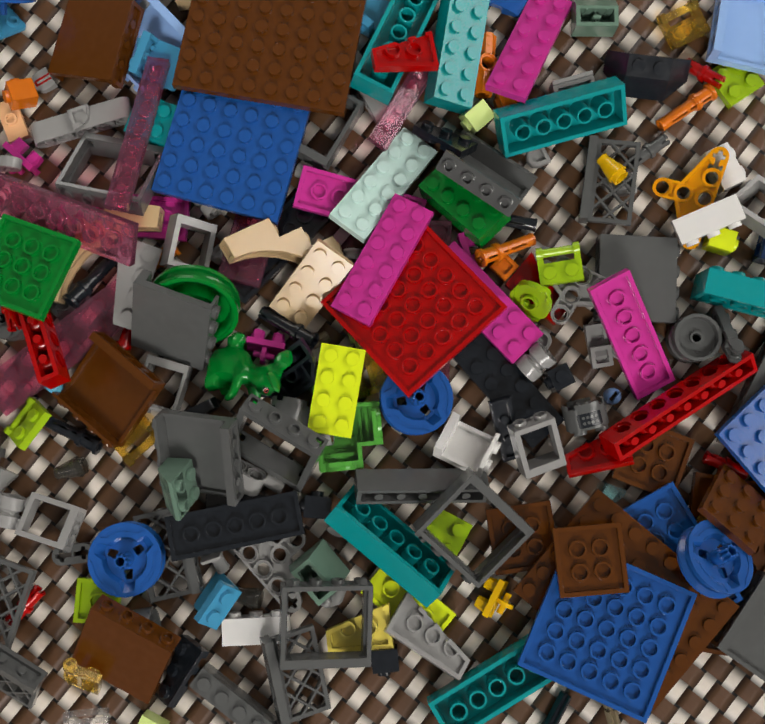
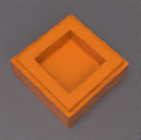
[489,255,519,282]

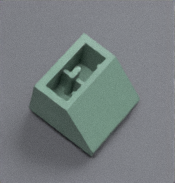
[571,0,619,37]
[158,457,200,521]
[289,538,350,606]

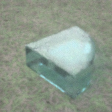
[602,483,627,502]

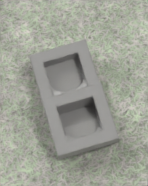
[583,322,614,369]

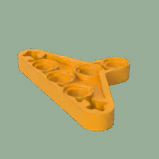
[652,147,729,250]

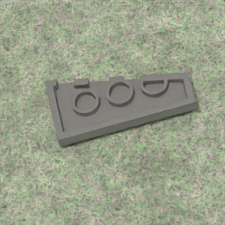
[113,234,163,330]
[384,592,471,680]

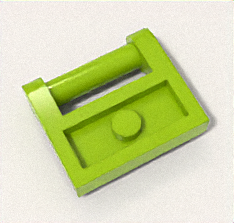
[535,241,584,287]
[3,396,52,451]

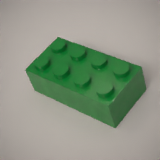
[418,169,511,248]

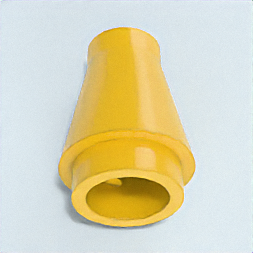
[596,153,628,185]

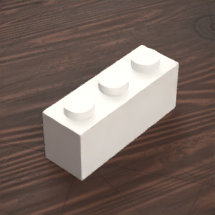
[671,194,746,248]
[221,609,291,647]

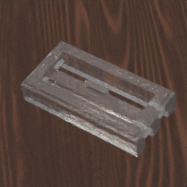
[63,707,110,724]

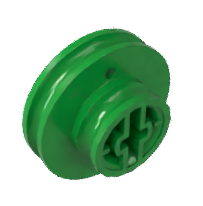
[153,265,240,343]

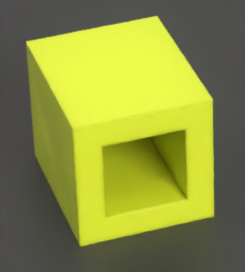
[701,228,739,256]

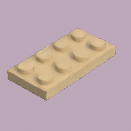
[269,238,354,329]

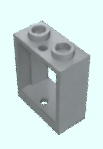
[732,174,765,239]
[159,213,218,270]
[145,354,193,413]
[507,411,567,479]
[14,492,87,552]

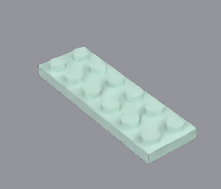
[329,127,438,243]

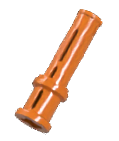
[655,83,718,132]
[475,233,536,267]

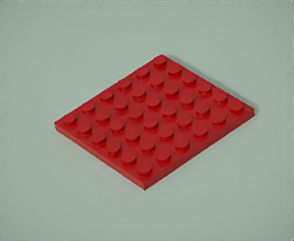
[321,226,507,398]

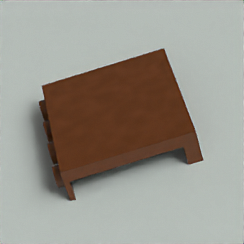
[48,0,145,89]
[51,331,166,448]
[71,594,181,704]

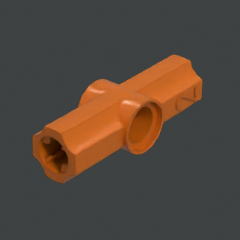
[474,31,497,99]

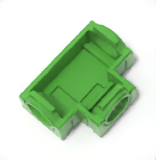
[312,385,383,473]

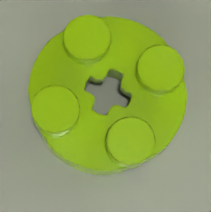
[509,280,552,322]

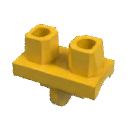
[474,577,514,618]

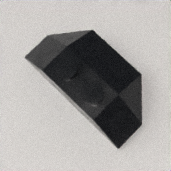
[603,50,692,101]
[261,337,317,400]

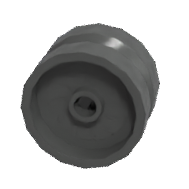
[665,314,722,363]

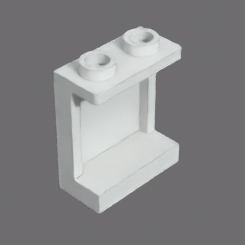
[433,412,502,478]

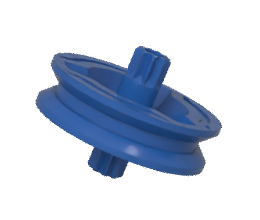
[379,371,453,436]
[676,520,753,599]
[87,521,166,598]

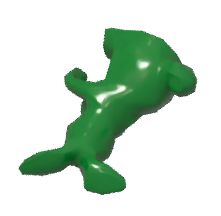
[205,332,293,404]

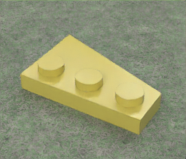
[326,602,394,652]

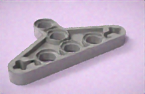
[535,246,606,325]
[232,534,306,613]

